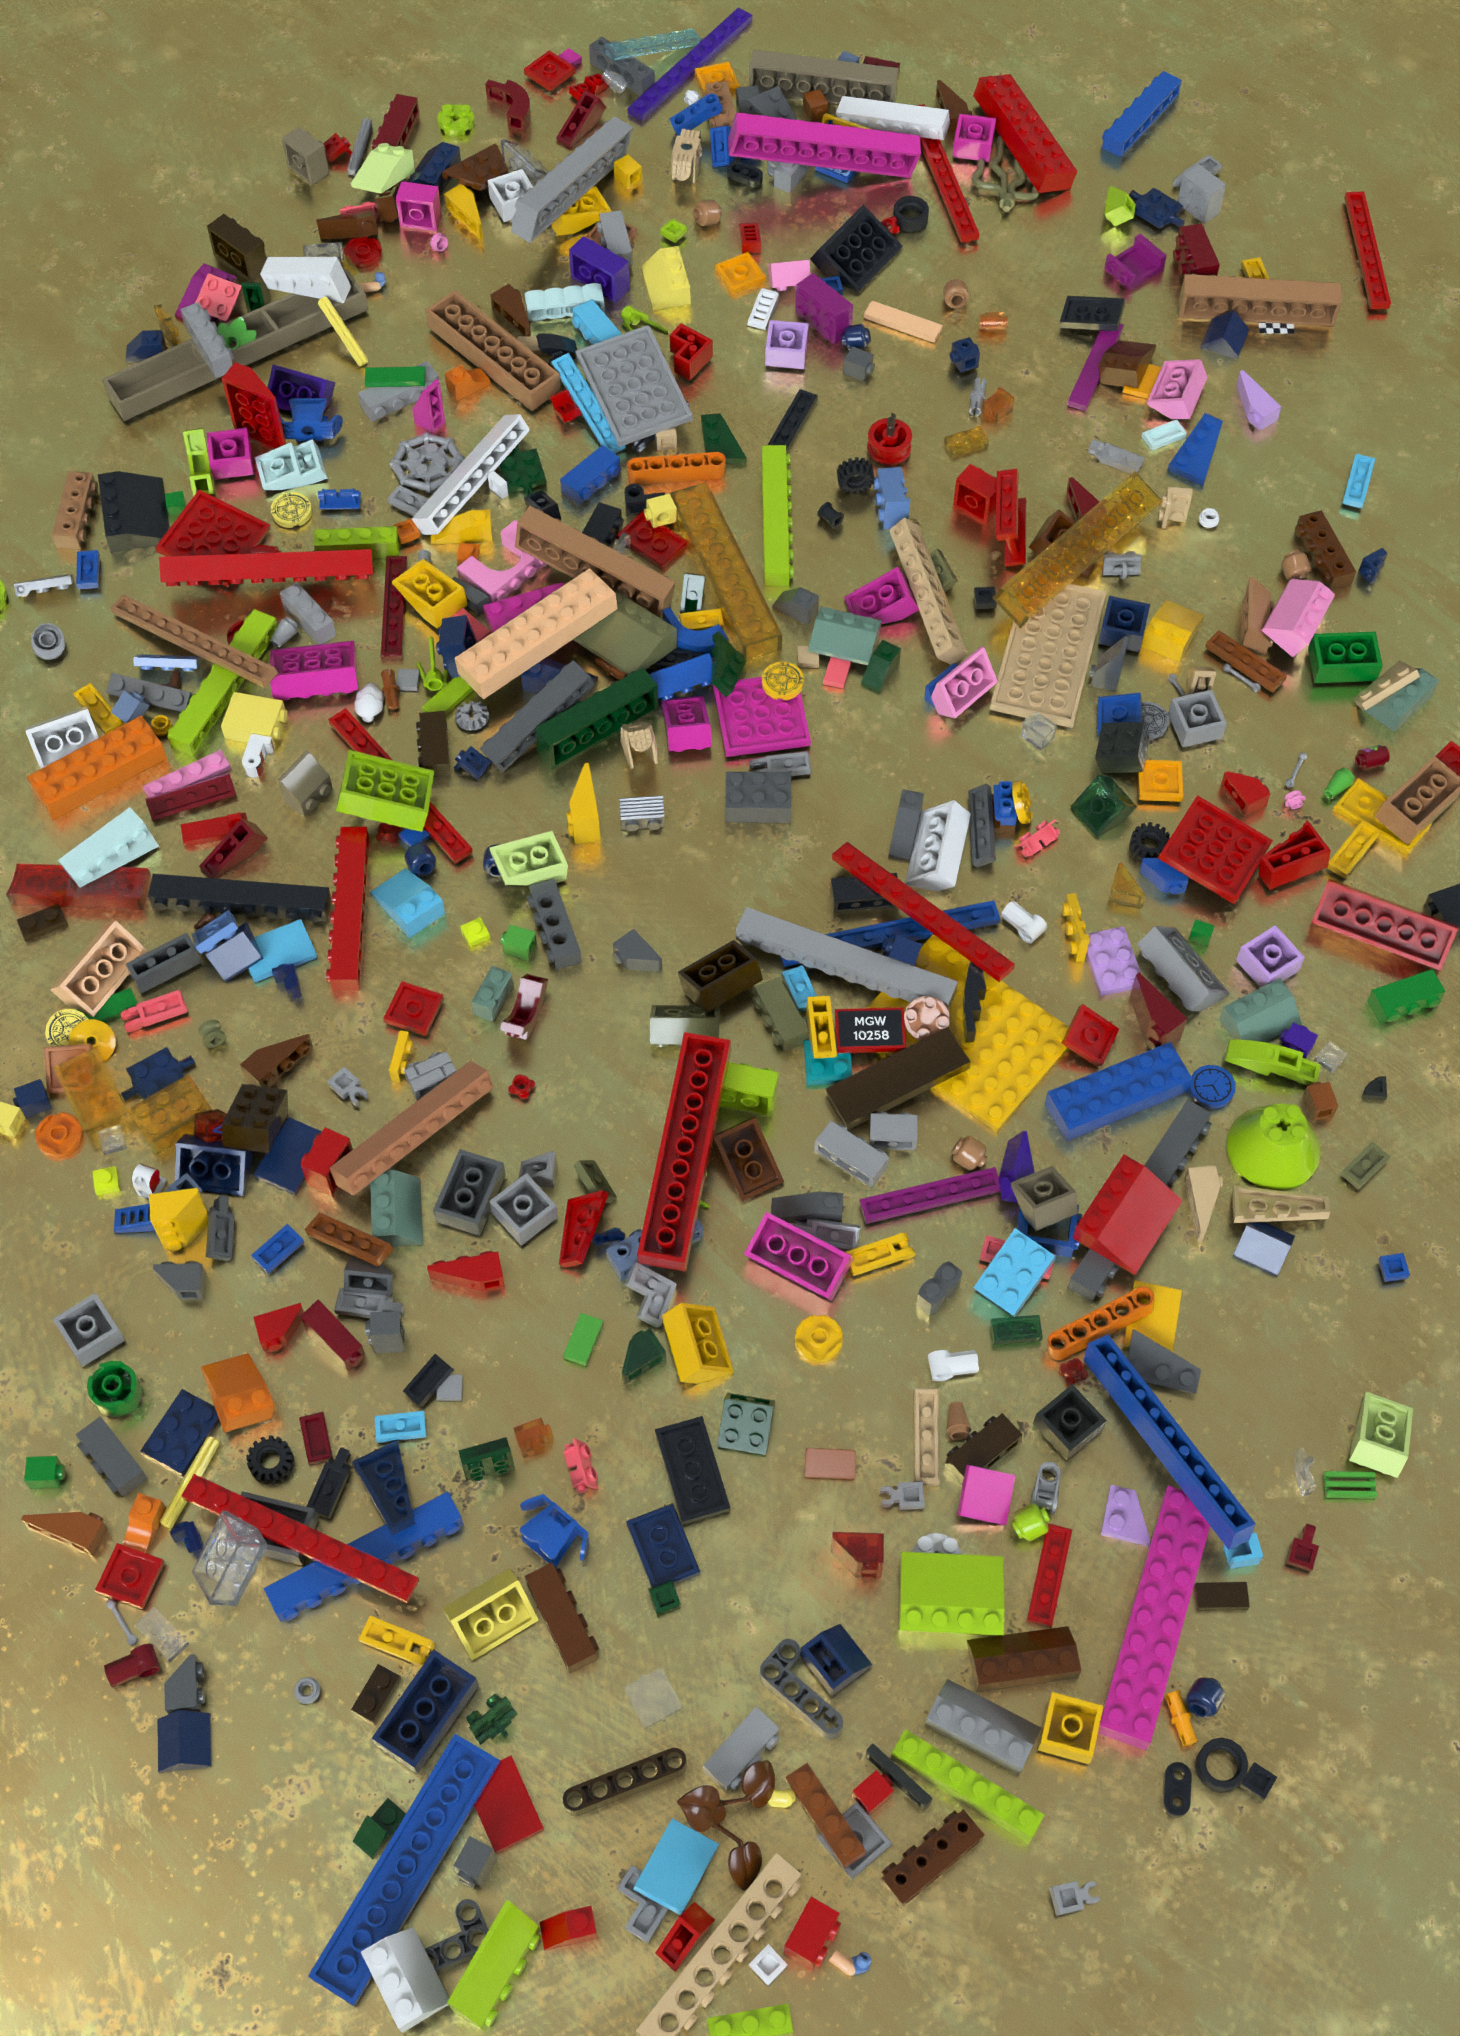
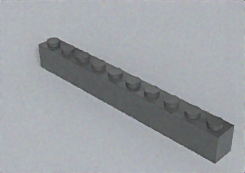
[1067,1099,1212,1302]

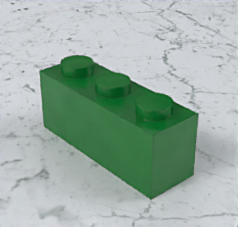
[1367,969,1445,1023]

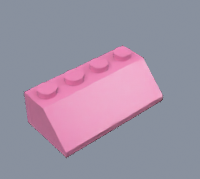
[1261,579,1335,657]

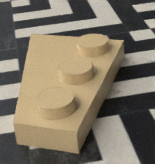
[1354,660,1420,711]

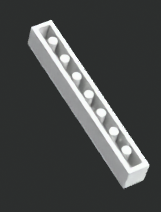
[412,414,530,535]

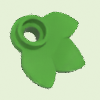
[217,317,257,350]

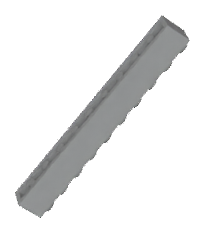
[736,907,958,1011]

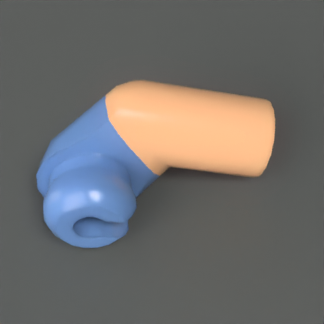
[360,272,386,293]
[829,1950,871,1976]

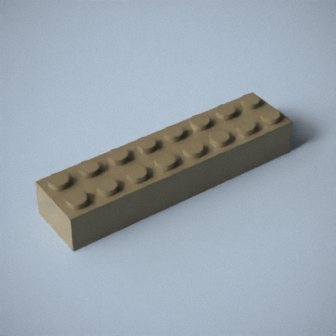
[749,49,898,106]

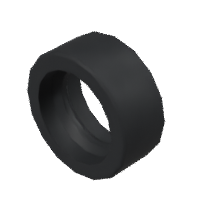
[893,196,929,232]
[1195,1737,1249,1793]

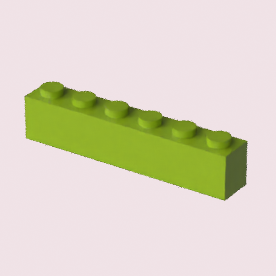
[890,1729,1045,1844]

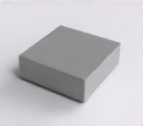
[396,669,420,691]
[437,1374,463,1401]

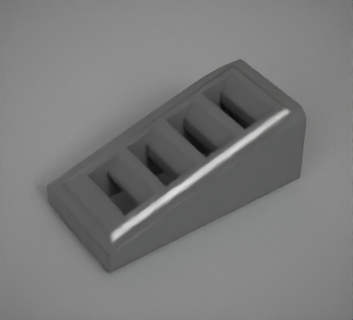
[451,576,490,617]

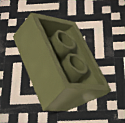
[650,1005,720,1047]

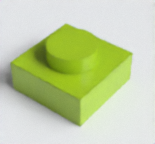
[660,219,687,243]

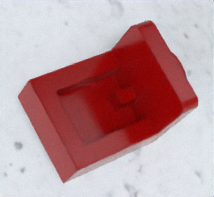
[550,389,582,423]

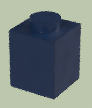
[13,1079,52,1118]

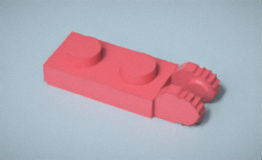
[120,990,188,1032]

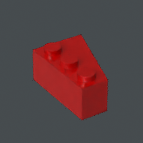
[1258,821,1331,890]

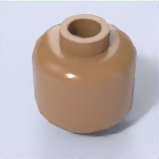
[693,200,722,226]
[943,279,969,309]
[1281,550,1312,580]
[951,1136,988,1171]

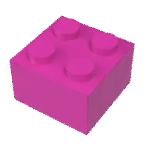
[953,114,996,162]
[396,181,442,231]
[207,428,254,480]

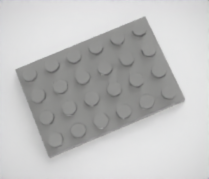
[575,325,693,447]

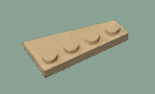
[1232,1185,1330,1223]

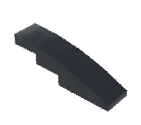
[963,961,986,1043]

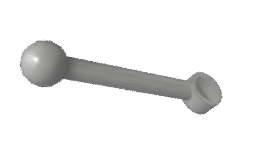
[1223,664,1261,692]
[1168,674,1186,696]
[1286,752,1307,787]
[106,1599,138,1646]

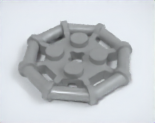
[389,432,465,493]

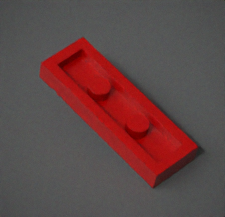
[180,812,248,847]

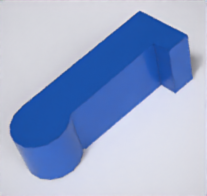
[669,94,723,136]

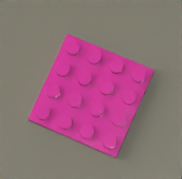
[713,677,811,757]

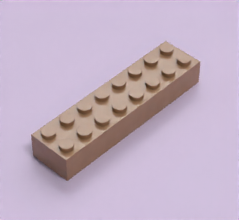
[1178,274,1342,327]
[425,290,561,411]
[515,506,676,619]

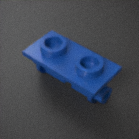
[318,488,361,510]

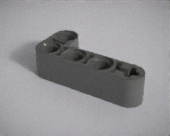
[760,1639,843,1740]
[425,1899,489,1976]

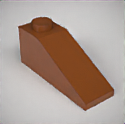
[21,1512,108,1556]

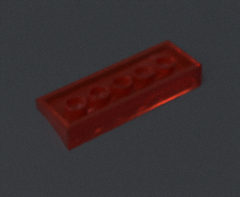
[6,864,150,910]

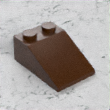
[1098,340,1156,388]
[1029,509,1106,578]
[712,1117,784,1201]

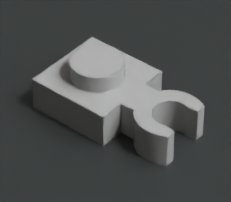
[327,1066,368,1107]
[880,1481,925,1510]
[1049,1881,1101,1916]

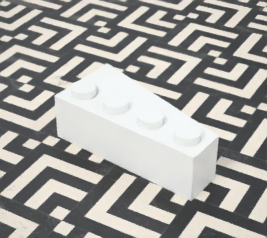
[260,257,351,303]

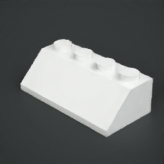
[905,800,971,891]

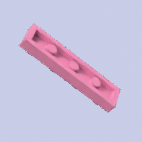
[142,750,232,798]

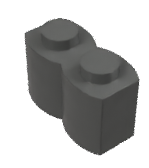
[917,1261,962,1316]

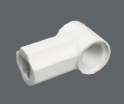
[1001,901,1047,944]
[928,1350,979,1381]

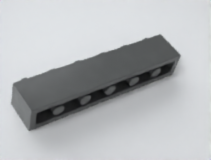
[480,660,595,773]

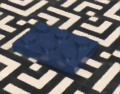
[140,1389,220,1477]

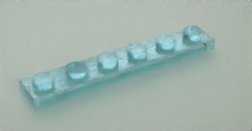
[603,28,703,61]

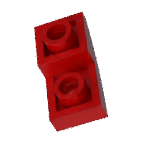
[568,74,610,101]

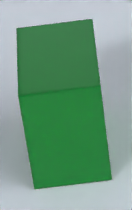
[165,491,186,515]
[1188,919,1214,947]

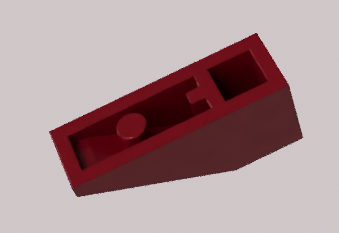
[556,90,607,148]
[1067,477,1111,536]
[199,818,268,879]

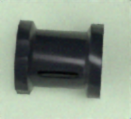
[817,502,844,529]

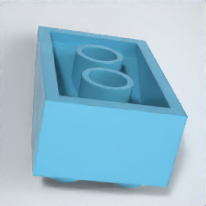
[370,868,445,938]

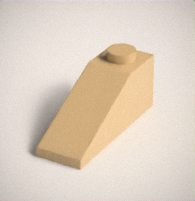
[1185,1165,1223,1242]

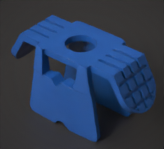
[280,398,343,441]
[520,1494,589,1568]

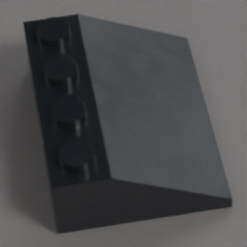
[810,204,903,293]
[98,471,170,553]

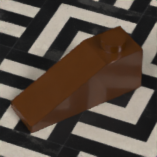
[936,80,972,133]
[374,181,401,222]
[316,209,379,239]
[490,284,531,336]

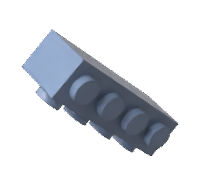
[606,1218,704,1281]

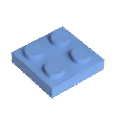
[192,910,238,954]

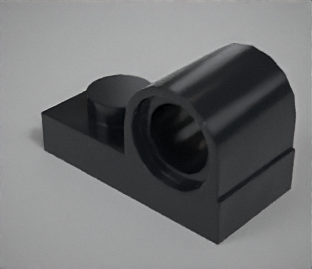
[624,484,665,516]
[524,490,561,521]

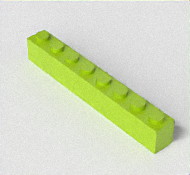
[762,445,794,586]
[167,609,278,757]

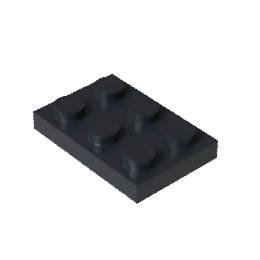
[1060,296,1125,331]

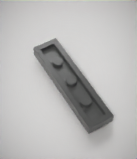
[106,673,193,713]
[968,783,996,868]

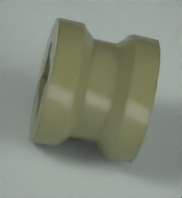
[198,1020,226,1048]

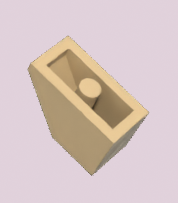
[1187,666,1216,695]

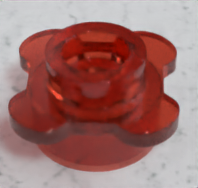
[375,823,400,844]
[1059,1358,1088,1385]

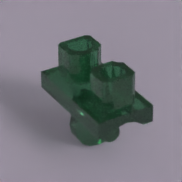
[466,1694,517,1745]

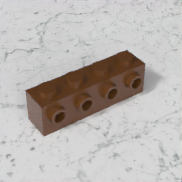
[1295,510,1356,590]
[880,1809,985,1909]

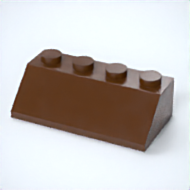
[967,1626,1082,1692]

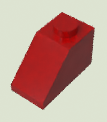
[1221,771,1270,816]
[253,1303,304,1352]
[655,1902,715,1972]
[539,1906,598,1951]

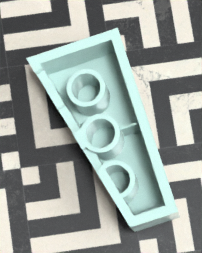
[58,807,159,888]

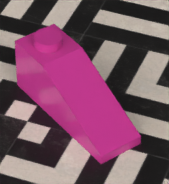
[412,379,445,434]

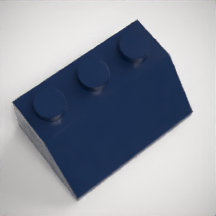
[407,142,461,196]
[521,658,598,703]
[175,1134,253,1196]

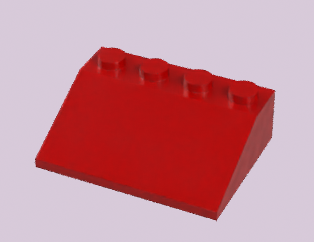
[222,362,286,450]
[1073,1154,1183,1275]

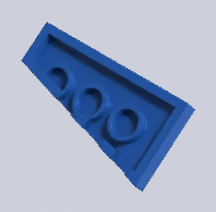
[1167,413,1223,486]

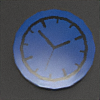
[1189,1065,1235,1109]

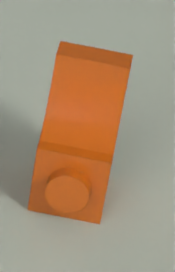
[445,365,491,402]
[122,1493,166,1554]

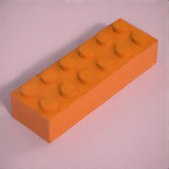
[27,715,167,821]

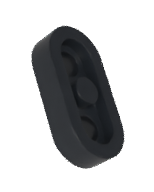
[728,161,763,187]
[1162,1762,1192,1818]

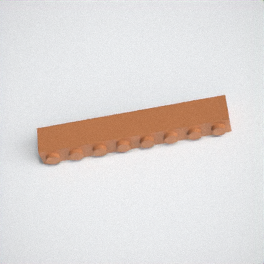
[330,1061,493,1196]

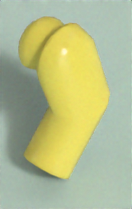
[768,1789,796,1808]

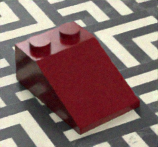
[1130,972,1187,1050]

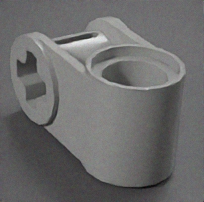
[1030,1462,1061,1514]

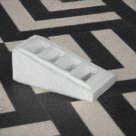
[747,288,779,330]

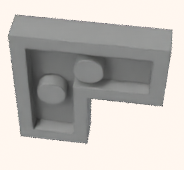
[624,1262,677,1328]
[617,1865,669,1944]

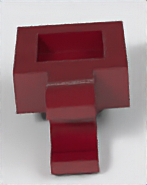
[1286,1523,1319,1572]

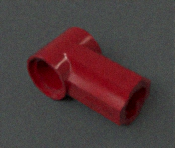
[104,1643,161,1688]

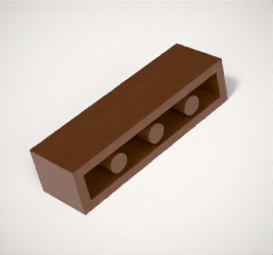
[525,1563,599,1674]

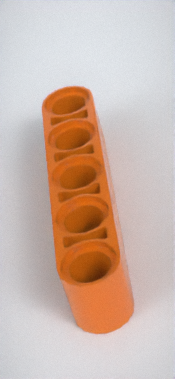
[627,452,726,485]
[1047,1286,1154,1361]

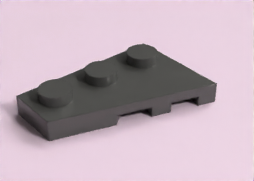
[1127,1329,1201,1394]

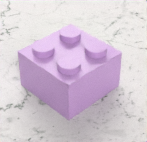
[765,320,809,369]
[1236,925,1305,988]

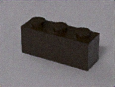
[416,711,451,777]
[945,1413,1022,1485]

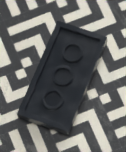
[655,1416,731,1525]

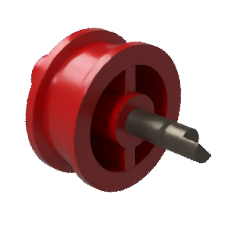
[867,413,912,467]

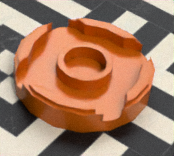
[35,1112,83,1157]

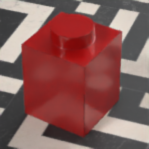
[852,1770,894,1816]

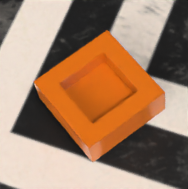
[393,518,420,544]
[457,543,480,564]

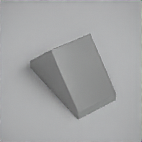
[518,1151,557,1188]

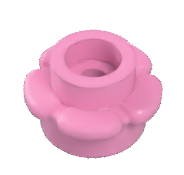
[430,232,448,251]
[1284,790,1306,809]

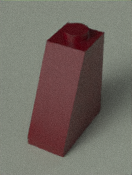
[300,1299,365,1371]

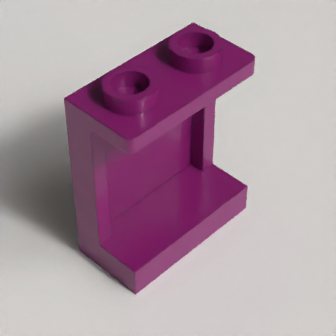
[1104,233,1167,290]

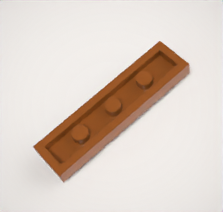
[1205,630,1287,693]
[304,1212,393,1267]
[785,1763,866,1869]

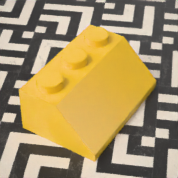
[149,1188,209,1251]
[662,1303,734,1384]

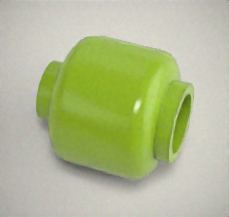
[1011,1503,1051,1541]

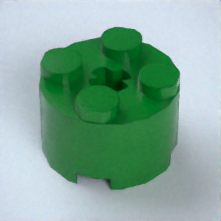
[87,1361,142,1417]

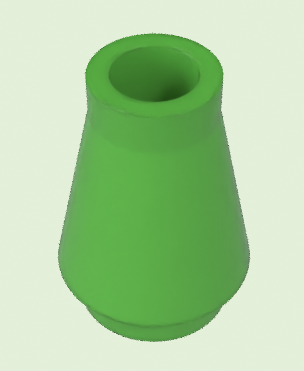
[1323,768,1355,799]

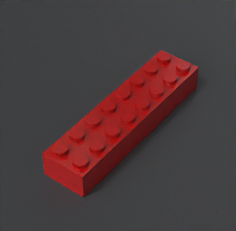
[973,74,1077,193]

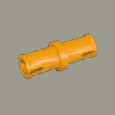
[1164,1690,1199,1747]

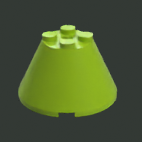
[1226,1103,1321,1191]

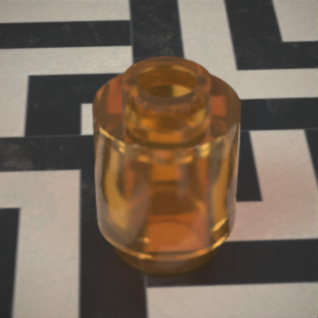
[980,312,1008,332]

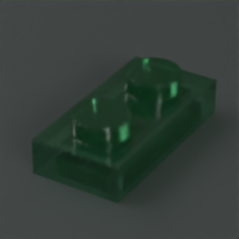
[990,1315,1043,1345]

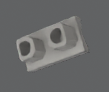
[1102,551,1142,579]

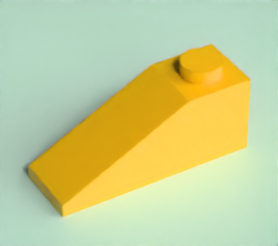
[444,184,483,239]
[431,509,493,545]
[806,996,837,1058]

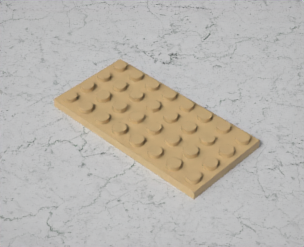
[990,574,1107,728]

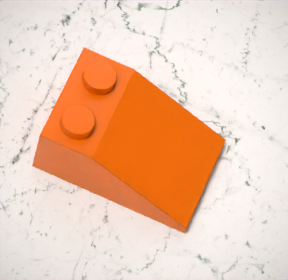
[201,1353,274,1433]

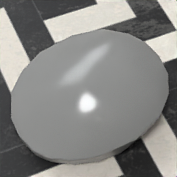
[31,623,65,660]

